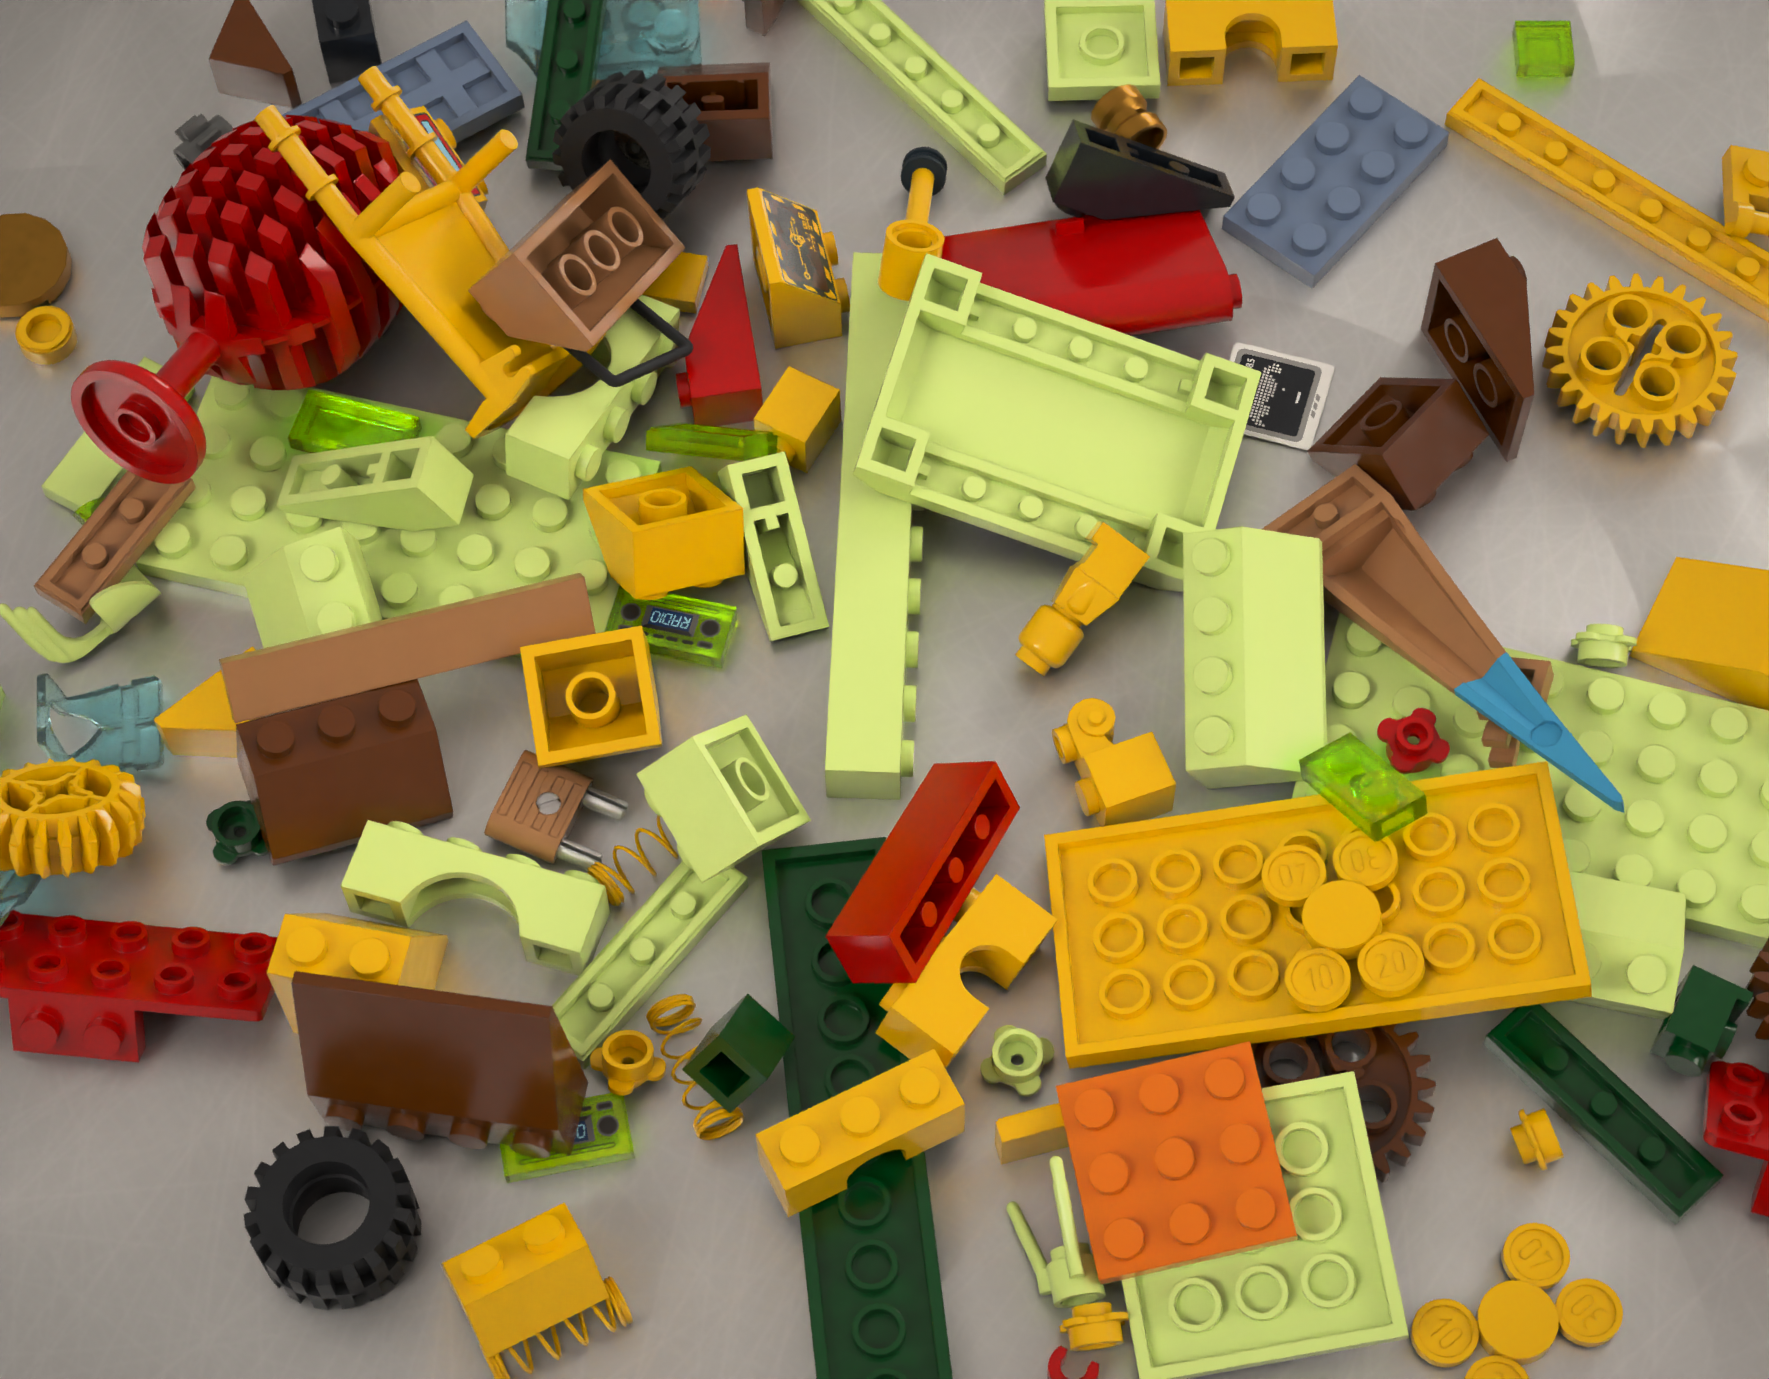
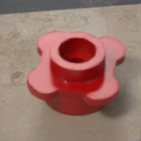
[1377,708,1450,774]

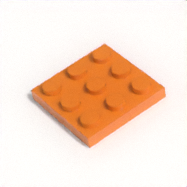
[1056,1041,1298,1284]

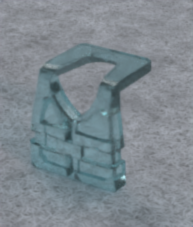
[37,673,164,772]

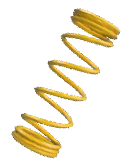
[587,815,679,907]
[646,994,744,1140]
[479,1276,633,1379]

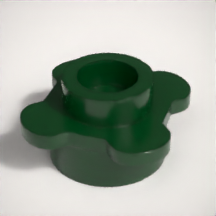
[206,800,268,865]

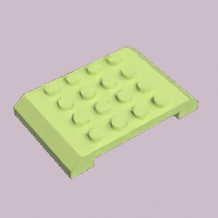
[853,253,1262,592]

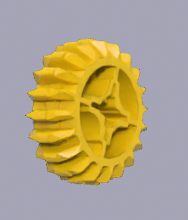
[0,757,146,880]

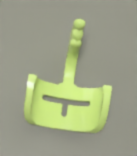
[0,565,161,663]

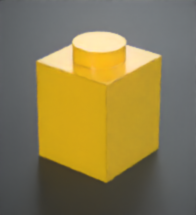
[754,366,841,473]

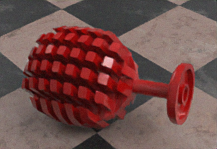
[71,115,404,484]

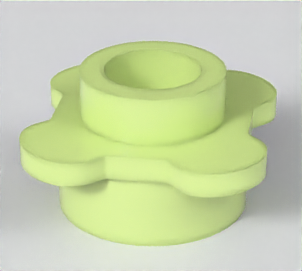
[1571,624,1637,668]
[980,1025,1054,1097]

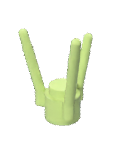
[1006,1156,1111,1308]

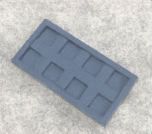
[282,20,525,143]
[1222,75,1450,289]

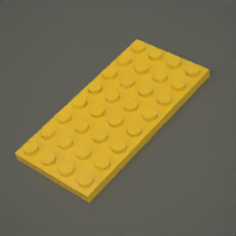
[1044,761,1592,1069]

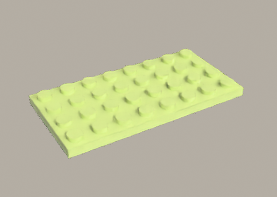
[136,376,662,658]
[1291,612,1769,949]

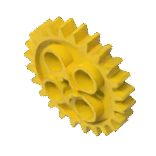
[1542,273,1738,448]

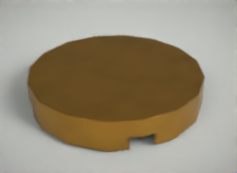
[0,213,72,318]

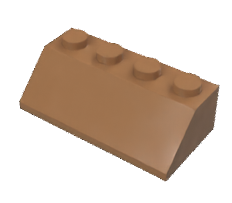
[468,160,686,352]

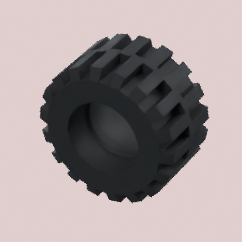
[553,70,711,220]
[244,1126,421,1310]

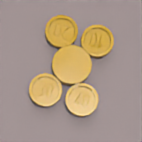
[1261,830,1425,1012]
[1410,1223,1623,1379]

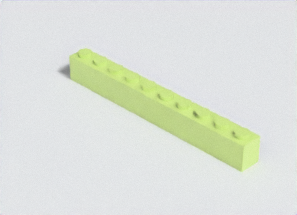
[825,252,925,800]

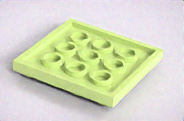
[1122,1071,1409,1379]

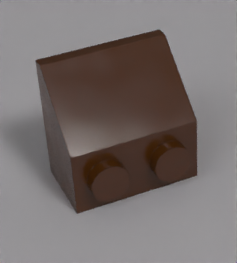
[1307,377,1489,511]

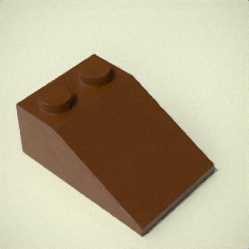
[1420,238,1534,462]

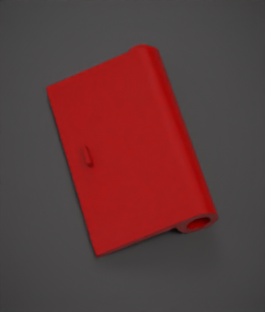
[941,210,1242,336]

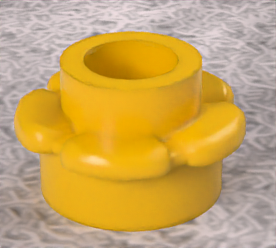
[1510,1108,1564,1170]

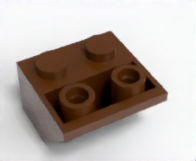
[657,62,773,161]

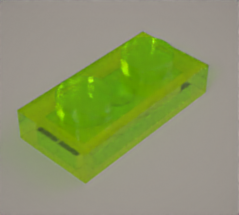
[1299,732,1428,842]

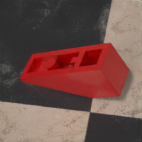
[675,244,763,429]

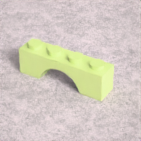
[505,295,680,500]
[341,820,611,976]

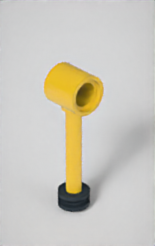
[878,147,947,301]

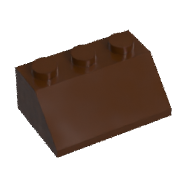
[236,679,453,866]

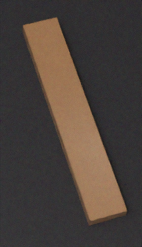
[219,573,596,723]

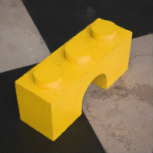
[1162,0,1338,86]
[875,874,1058,1069]
[755,1049,965,1217]

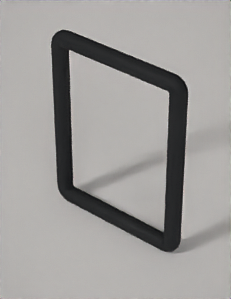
[563,299,693,387]

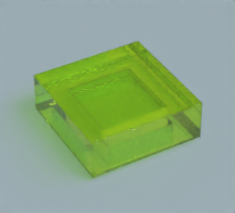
[1512,21,1575,77]

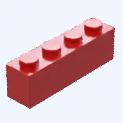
[826,761,1020,983]

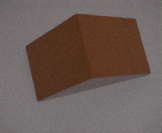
[208,0,302,108]

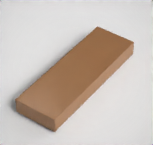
[34,471,196,624]

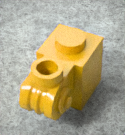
[1052,698,1176,827]

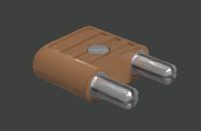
[484,750,628,870]

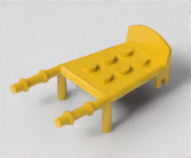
[254,66,606,439]

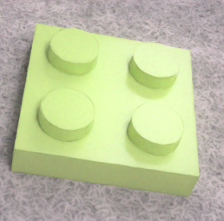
[1044,0,1160,101]

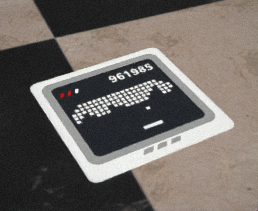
[1229,342,1335,450]

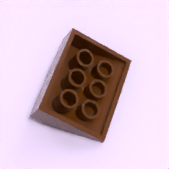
[291,971,588,1158]

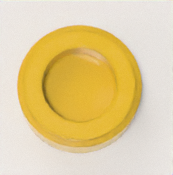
[15,306,77,365]

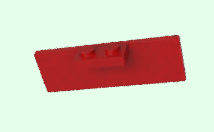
[0,909,278,1063]

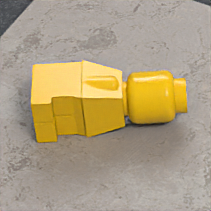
[1015,522,1150,676]

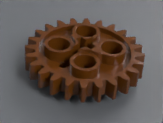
[1251,1024,1436,1183]

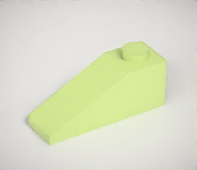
[277,436,474,531]
[717,451,829,642]

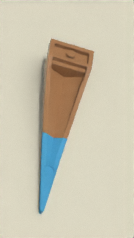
[1262,464,1624,813]

